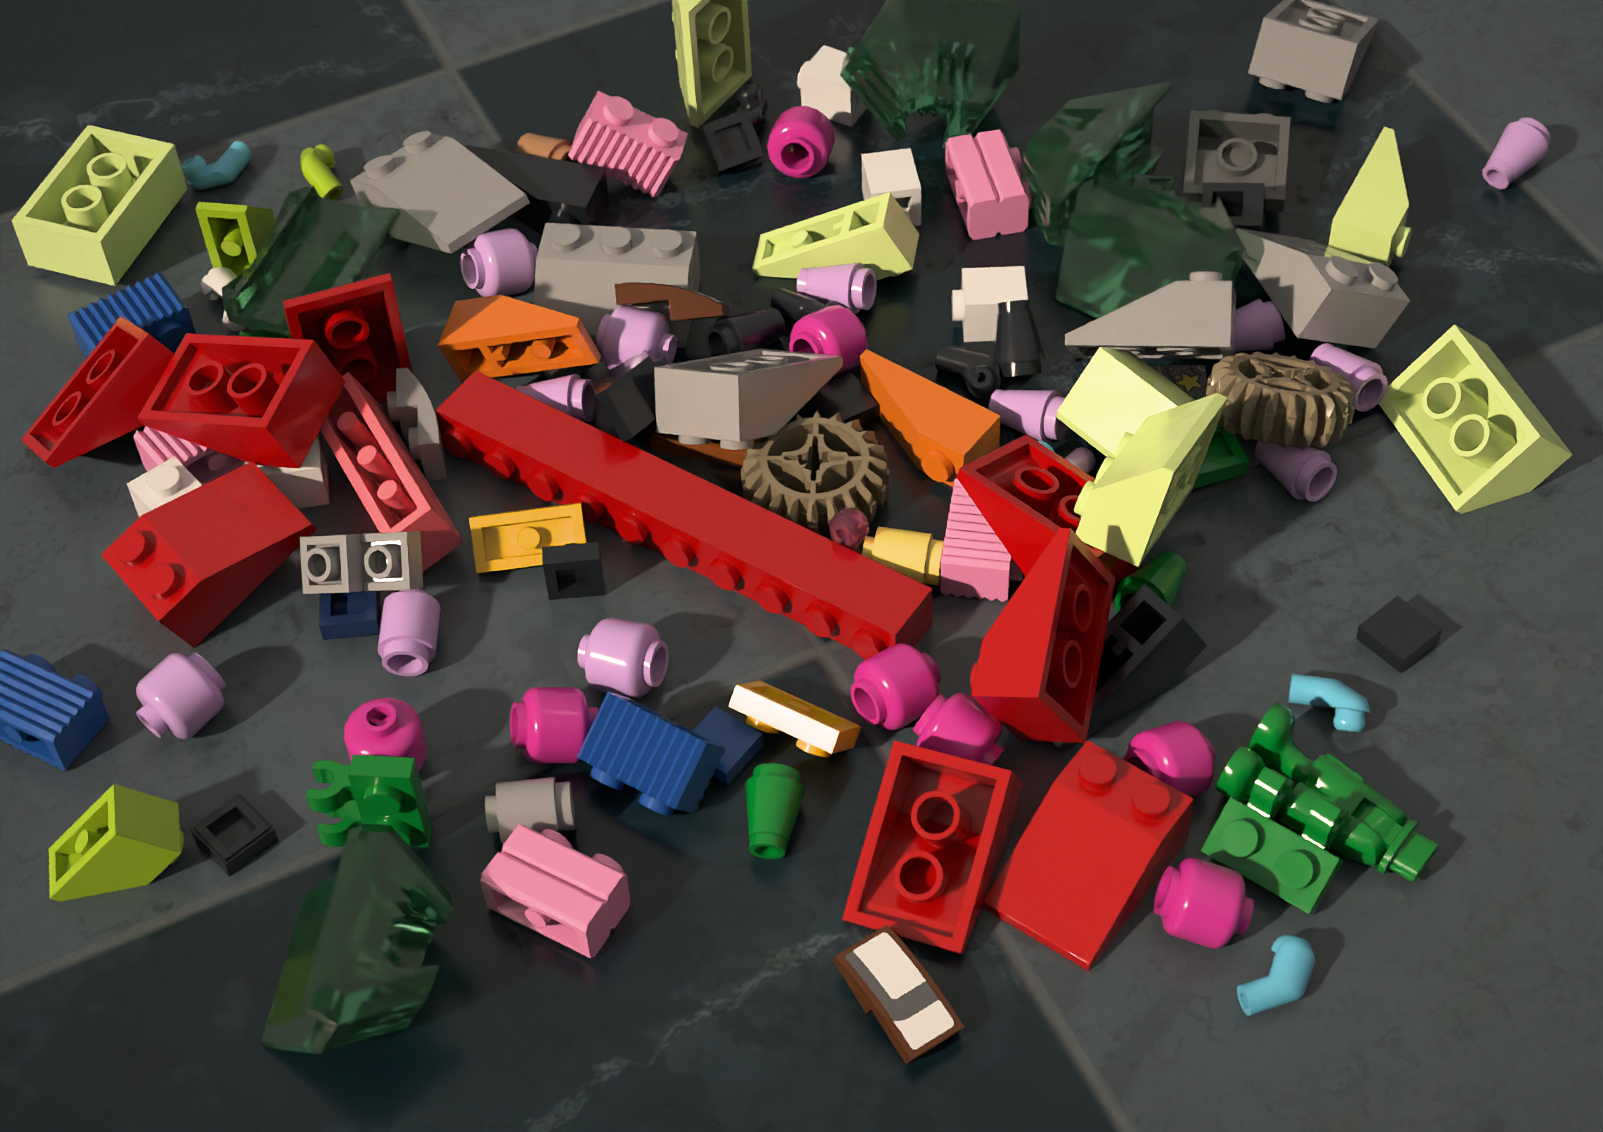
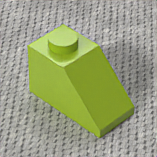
[195,202,282,287]
[49,784,184,902]

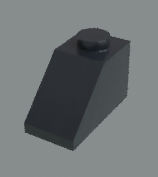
[590,349,667,443]

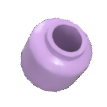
[460,228,538,297]
[596,305,678,369]
[577,617,669,698]
[136,652,226,740]

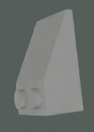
[1248,0,1379,103]
[350,131,529,254]
[1228,227,1410,348]
[1065,271,1236,360]
[654,349,843,450]

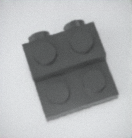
[1182,110,1291,211]

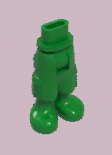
[1216,703,1439,883]

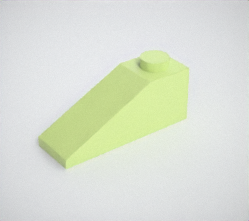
[1328,127,1412,268]
[752,192,919,280]

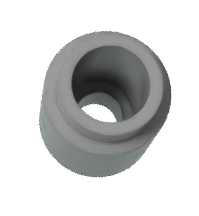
[485,777,575,844]

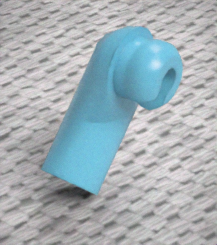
[1288,673,1370,733]

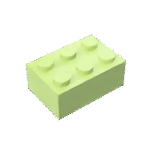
[12,125,188,286]

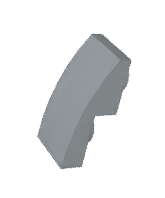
[387,368,447,481]
[300,531,424,594]

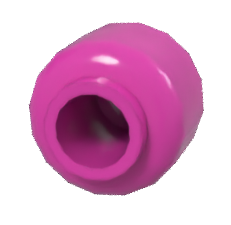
[767,106,835,179]
[789,305,867,380]
[851,643,941,731]
[510,687,598,764]
[913,693,1005,766]
[344,697,427,772]
[1124,721,1216,798]
[1154,857,1254,949]

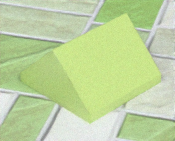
[1056,347,1195,457]

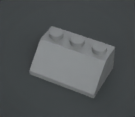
[534,223,701,348]

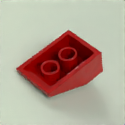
[282,273,413,404]
[21,316,174,468]
[137,333,346,469]
[957,434,1145,589]
[101,461,317,648]
[970,528,1116,743]
[842,740,1023,955]
[983,740,1194,971]

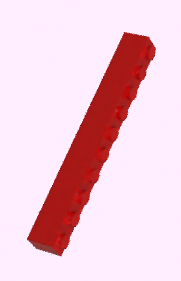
[435,370,932,660]

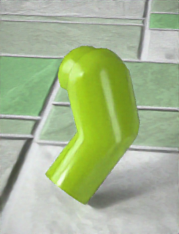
[300,144,344,203]

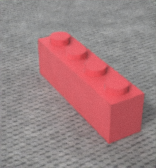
[320,372,464,572]

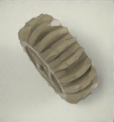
[1205,351,1355,449]
[741,410,890,542]

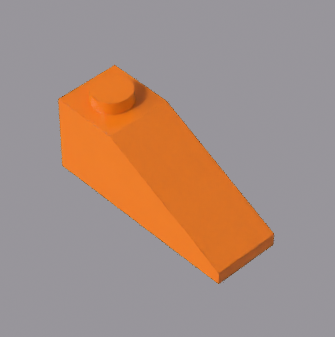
[438,295,601,382]
[860,349,1001,487]

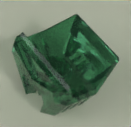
[840,0,1021,148]
[1022,82,1173,251]
[1055,171,1246,319]
[222,186,401,339]
[261,823,453,1054]

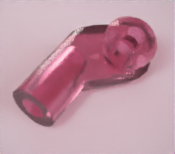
[829,507,870,555]

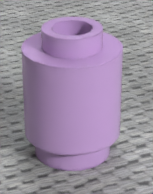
[377,589,441,676]

